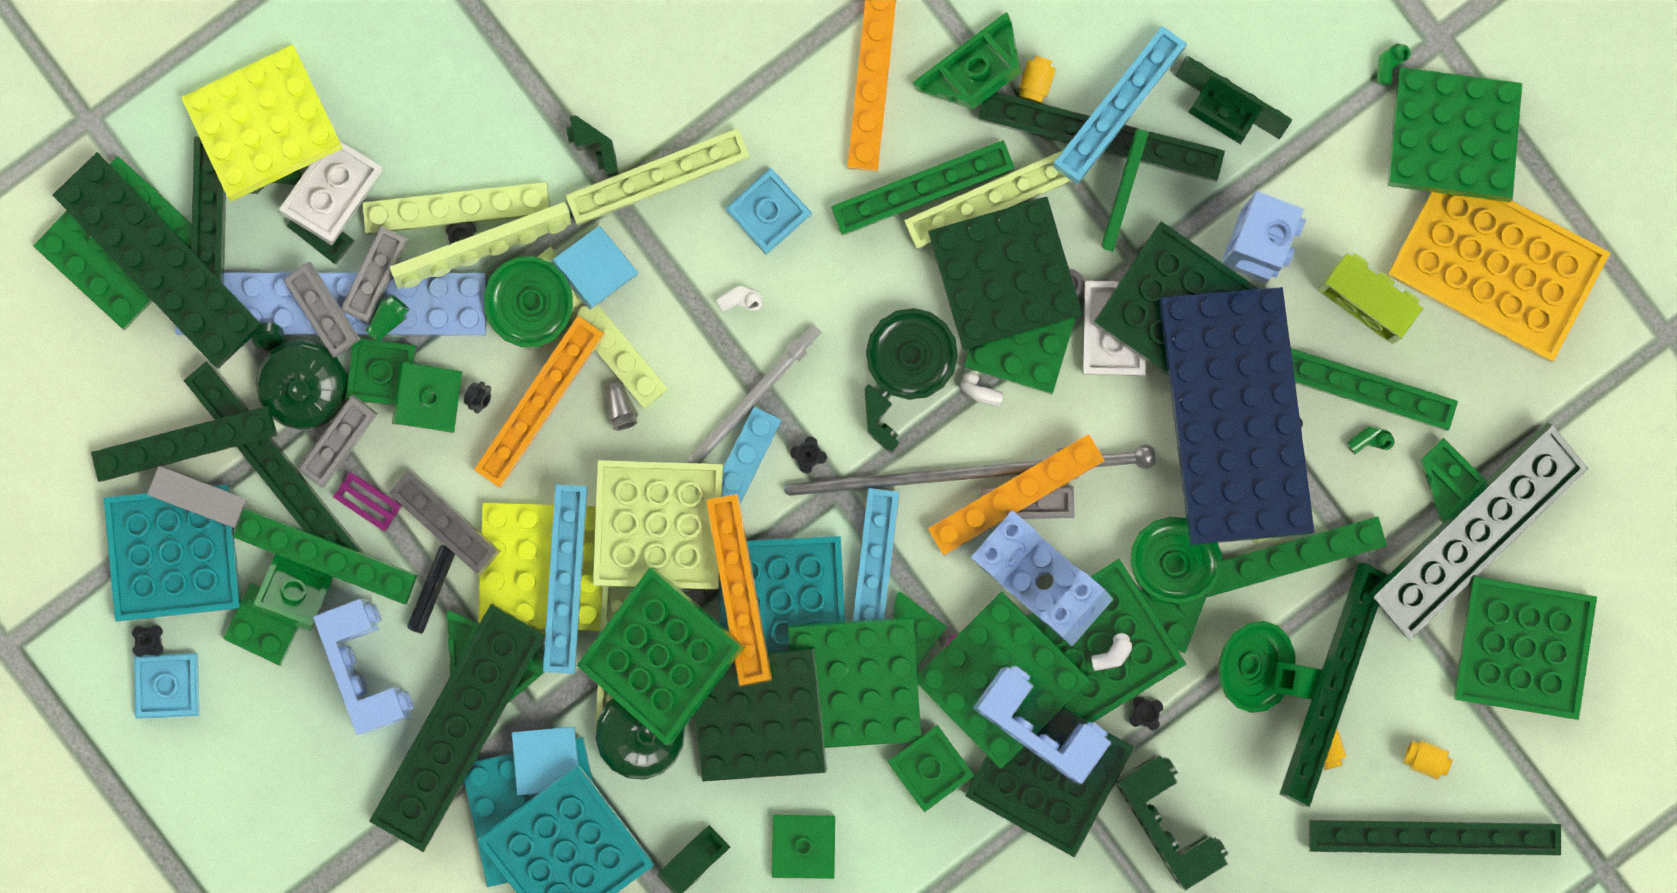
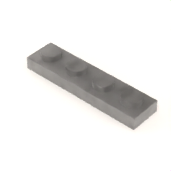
[389,470,501,575]

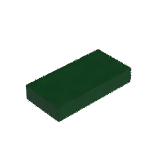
[287,220,355,265]

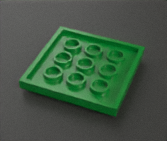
[1387,67,1522,202]
[33,156,192,330]
[1027,558,1186,723]
[577,567,745,745]
[1453,576,1597,720]
[917,591,1091,769]
[788,617,921,748]

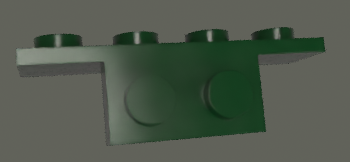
[1175,56,1292,145]

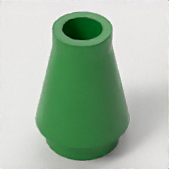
[366,294,410,342]

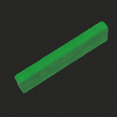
[1101,128,1149,252]

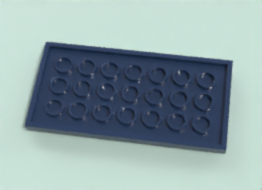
[1159,287,1315,546]

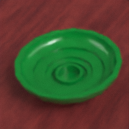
[484,256,573,347]
[1130,516,1222,604]
[1218,621,1296,713]

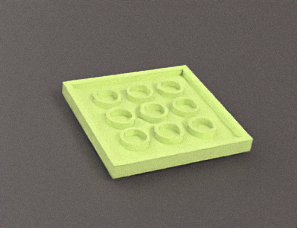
[593,460,723,590]

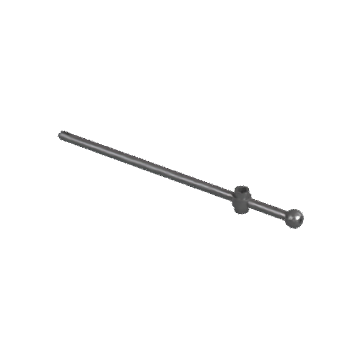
[784,445,1155,496]

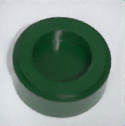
[252,322,284,350]

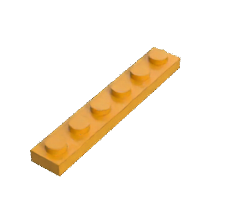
[847,0,896,172]
[474,316,605,487]
[928,434,1105,556]
[706,494,772,686]

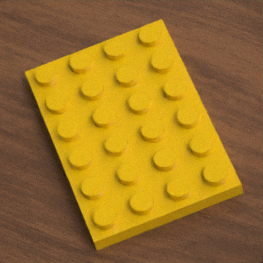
[1387,192,1610,363]

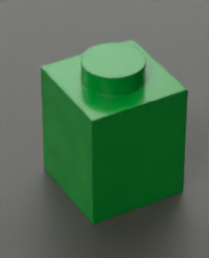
[1273,662,1322,700]

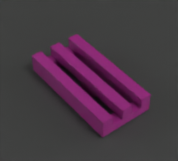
[333,472,402,532]

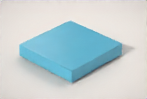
[725,168,812,255]
[551,225,639,310]
[134,654,200,719]
[512,726,578,795]

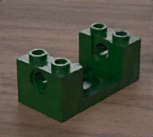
[1115,755,1229,891]

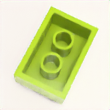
[1317,253,1424,344]

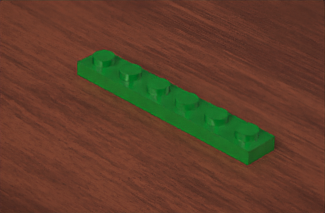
[831,140,1015,236]
[1291,348,1458,431]
[233,508,418,605]
[1206,516,1387,598]

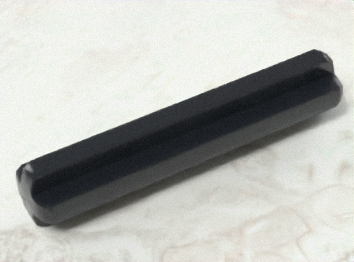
[407,545,455,634]

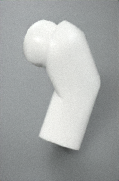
[716,286,763,313]
[959,372,1003,407]
[1091,633,1132,671]

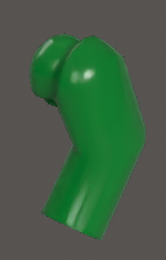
[1377,44,1411,85]
[1346,426,1395,455]

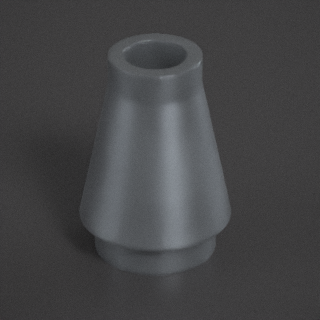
[605,382,638,431]

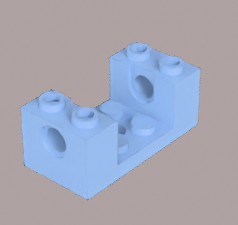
[1221,191,1306,283]
[971,510,1113,646]
[313,599,414,735]
[973,666,1111,784]

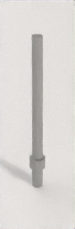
[687,324,822,464]

